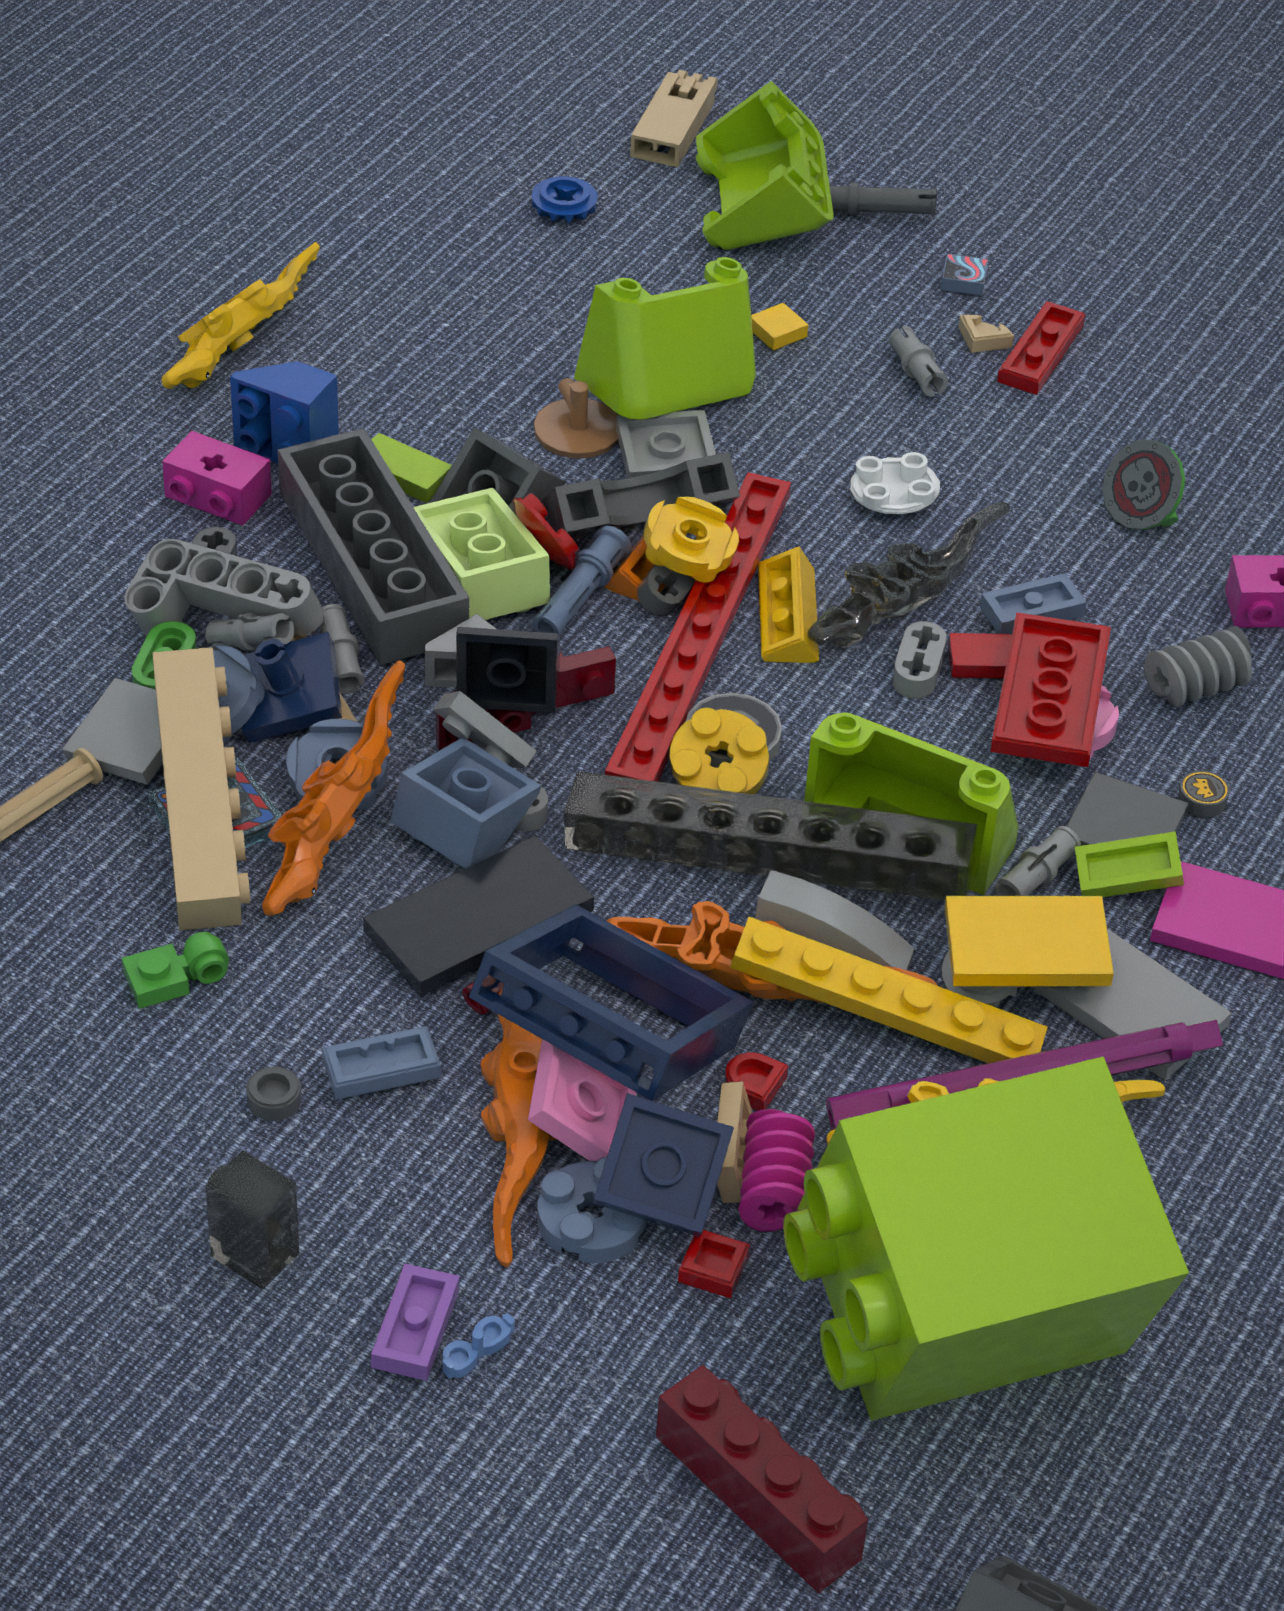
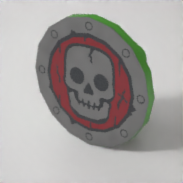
[1102,439,1185,530]

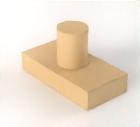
[717,1082,752,1203]

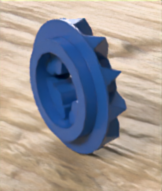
[532,176,598,223]

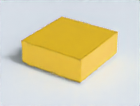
[751,303,809,350]

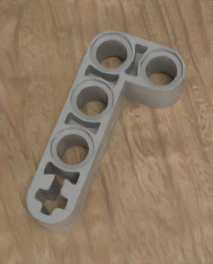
[124,539,324,636]

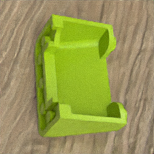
[696,81,834,250]
[574,257,756,420]
[802,712,1019,895]

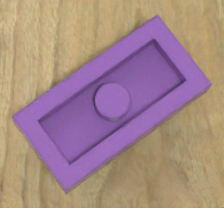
[371,1263,460,1381]

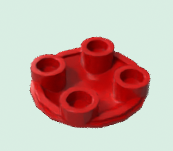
[512,493,579,571]

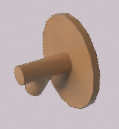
[534,378,619,459]

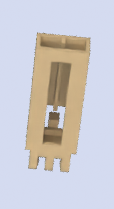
[630,70,718,167]

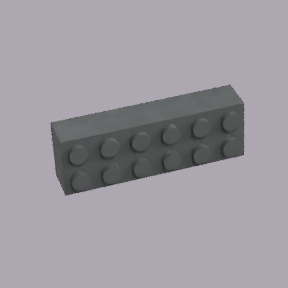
[278,428,469,665]

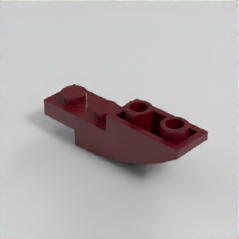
[436,646,616,751]

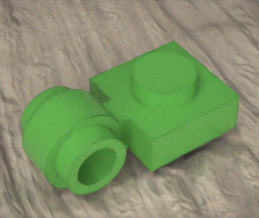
[122,932,229,1009]

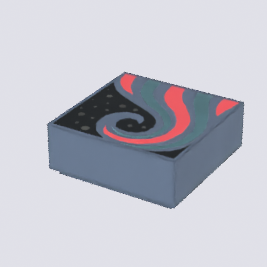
[941,254,989,296]

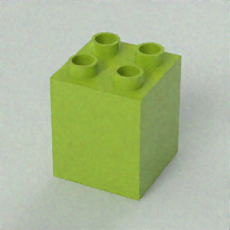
[783,1056,1189,1421]

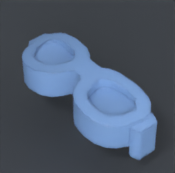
[442,1313,515,1378]

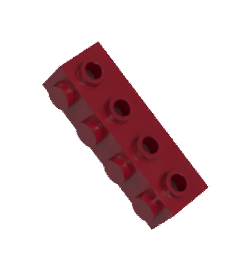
[656,1365,868,1594]

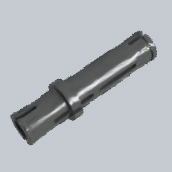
[830,182,937,216]

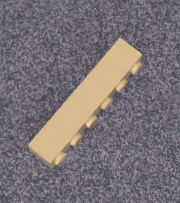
[152,647,250,931]

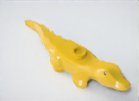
[161,242,320,389]

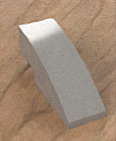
[755,870,914,970]

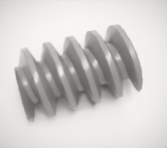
[1144,626,1252,707]

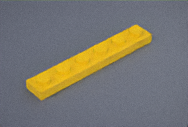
[730,917,1048,1063]

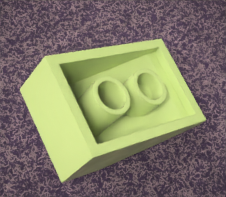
[413,488,550,621]

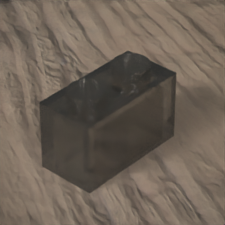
[205,1150,300,1290]

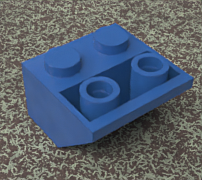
[230,361,339,464]

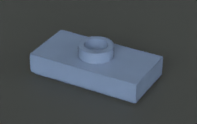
[322,1026,441,1100]

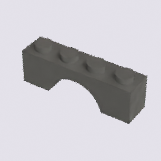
[543,452,740,539]

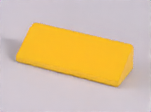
[758,547,819,663]

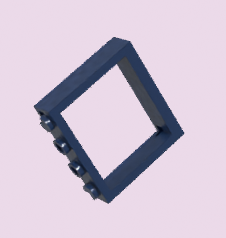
[469,904,753,1101]

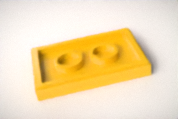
[945,896,1114,986]

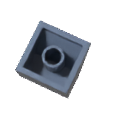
[390,737,541,869]

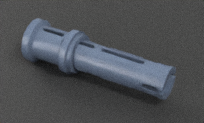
[532,525,632,636]

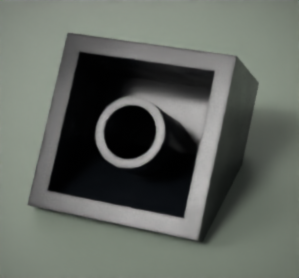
[456,627,560,713]

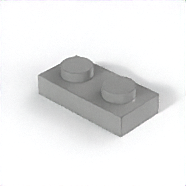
[433,691,537,768]

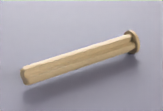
[0,747,103,842]

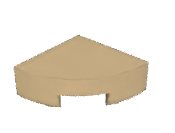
[958,315,1014,353]

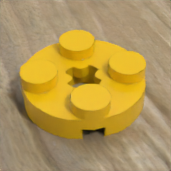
[643,497,739,582]
[670,708,769,808]

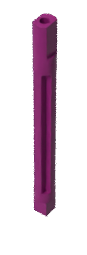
[825,1020,1223,1131]

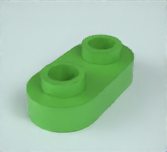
[132,621,197,690]

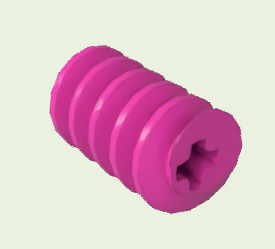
[738,1109,815,1232]

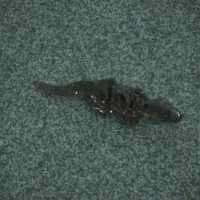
[808,502,1010,649]

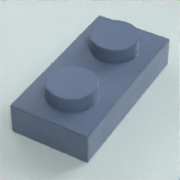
[980,573,1087,634]

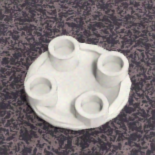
[850,452,940,514]

